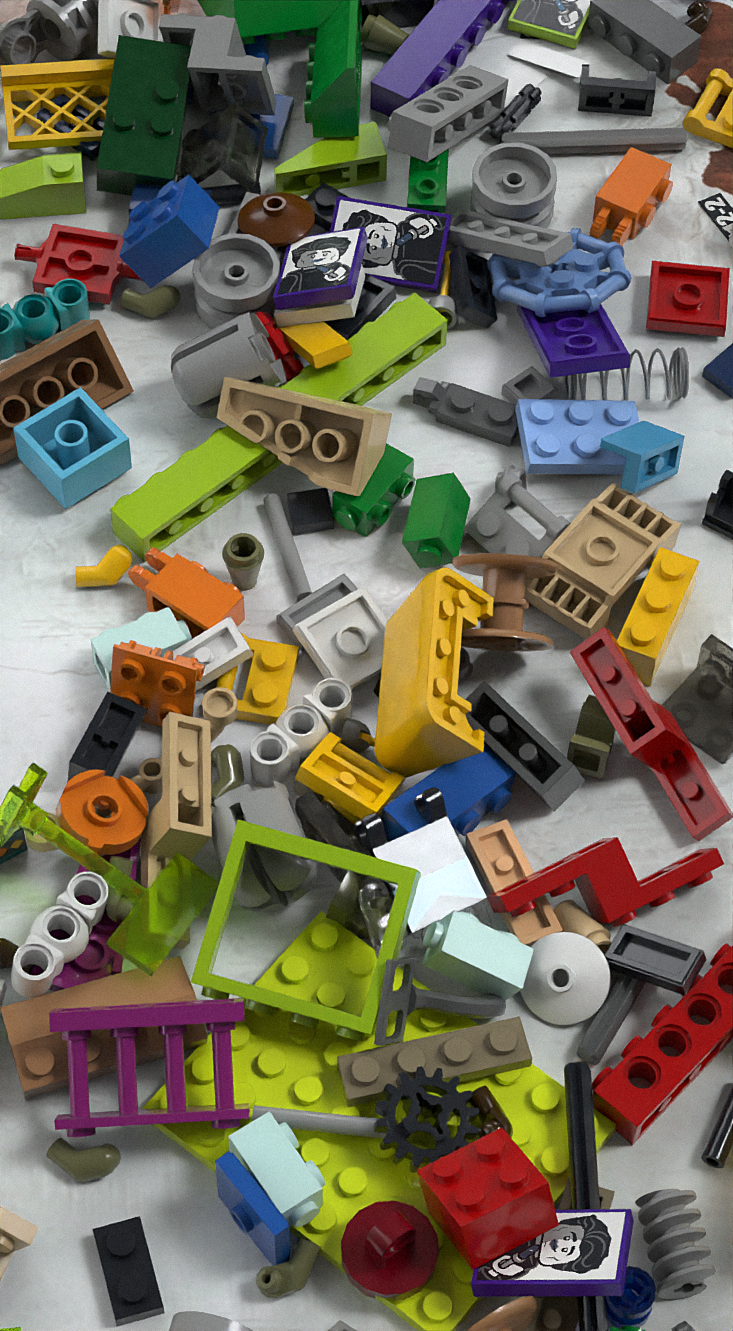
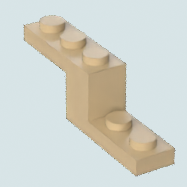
[141,712,212,950]

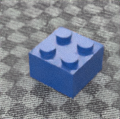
[119,174,220,288]

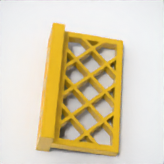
[0,58,115,150]

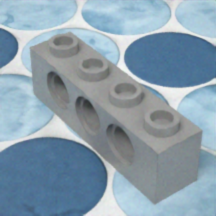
[388,65,509,162]

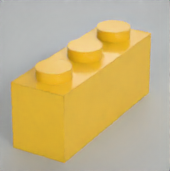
[617,547,700,686]

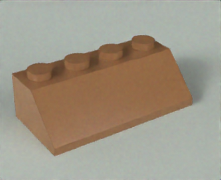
[0,319,134,466]
[0,956,208,1099]

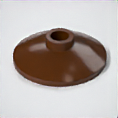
[237,192,315,247]

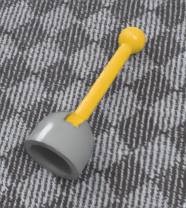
[428,251,457,329]

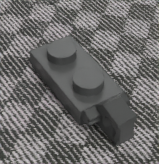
[413,377,519,447]

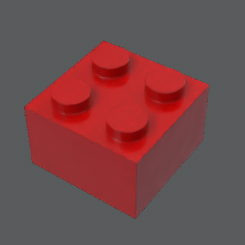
[417,1127,559,1270]

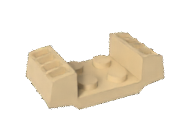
[524,483,681,639]

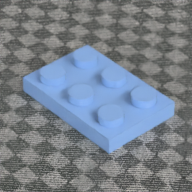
[515,399,639,475]

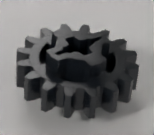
[374,1066,479,1173]

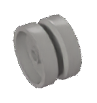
[470,142,557,228]
[193,233,280,329]

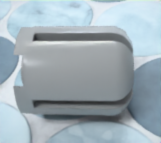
[171,312,287,419]
[211,781,318,912]

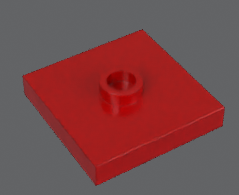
[646,261,730,337]

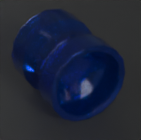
[606,1266,656,1329]

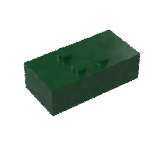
[97,35,192,196]

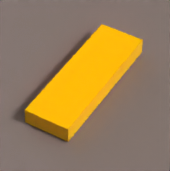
[272,317,352,369]

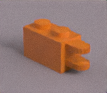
[589,147,673,246]
[128,547,245,639]

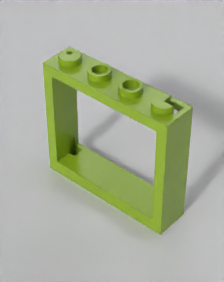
[190,819,422,1041]

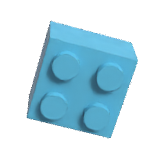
[13,387,132,509]

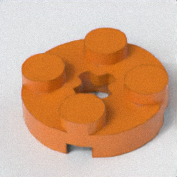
[56,769,148,858]

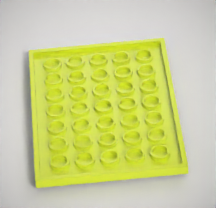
[142,911,616,1331]

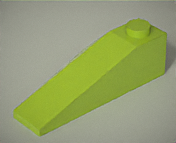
[0,152,86,220]

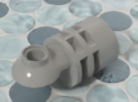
[0,0,98,72]

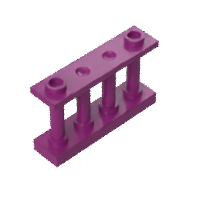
[49,998,250,1137]

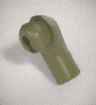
[120,285,180,318]
[211,744,245,807]
[106,856,138,923]
[46,1138,121,1182]
[256,1237,321,1298]

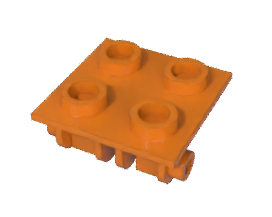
[110,640,205,727]

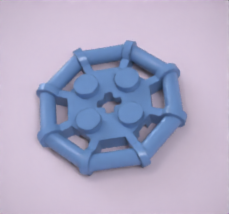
[487,228,632,317]

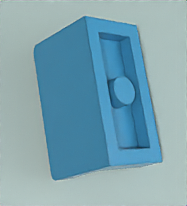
[600,421,685,493]

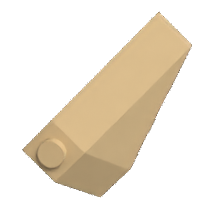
[216,377,392,496]

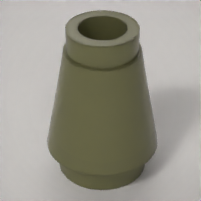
[361,15,409,55]
[222,533,264,591]

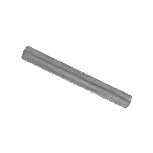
[501,127,687,154]

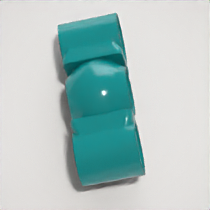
[0,278,90,360]

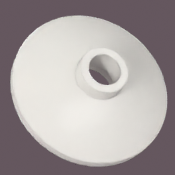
[520,932,611,1025]

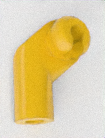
[76,545,132,587]

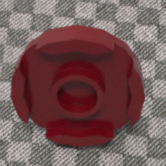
[341,1201,439,1301]

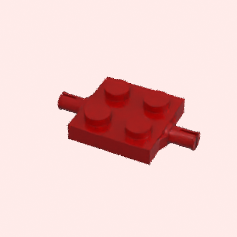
[14,224,144,304]

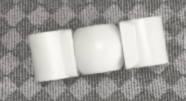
[250,678,352,787]
[11,872,108,998]

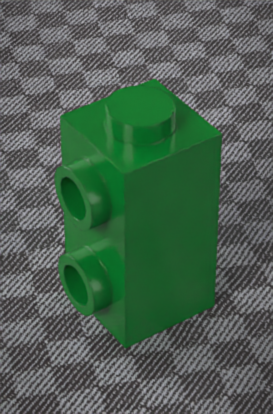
[407,149,449,214]
[332,443,416,537]
[402,472,471,569]

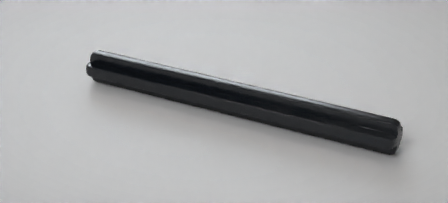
[564,1061,608,1331]

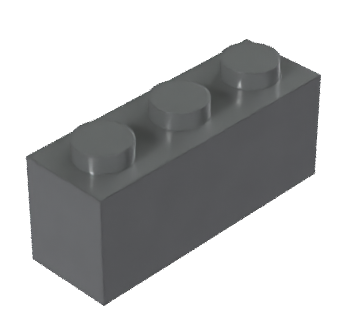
[587,0,701,84]
[465,681,585,812]

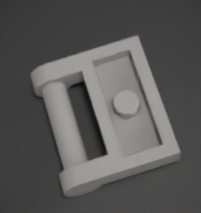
[464,473,570,558]

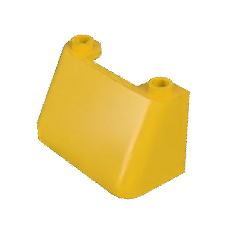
[374,567,494,778]

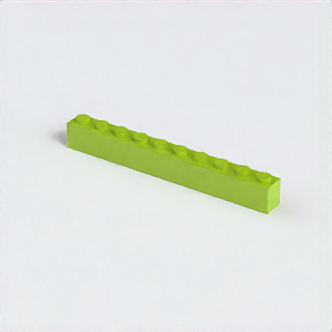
[110,293,447,563]

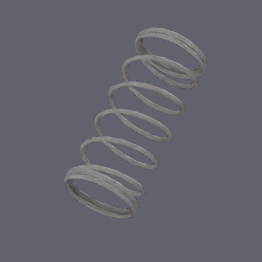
[563,347,689,401]

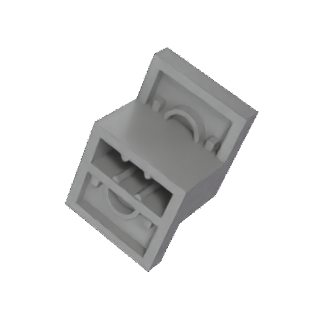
[159,13,277,115]

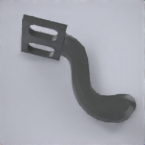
[374,957,506,1045]

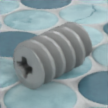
[635,1189,716,1300]

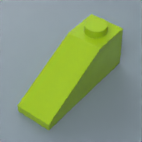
[274,122,387,196]

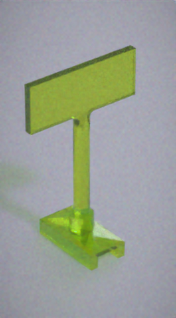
[0,762,219,977]

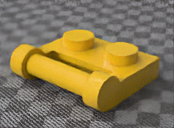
[682,68,733,148]
[215,632,299,725]
[294,732,406,820]

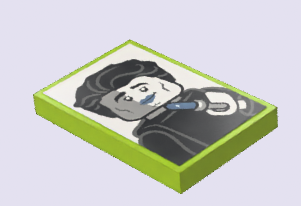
[507,0,591,49]

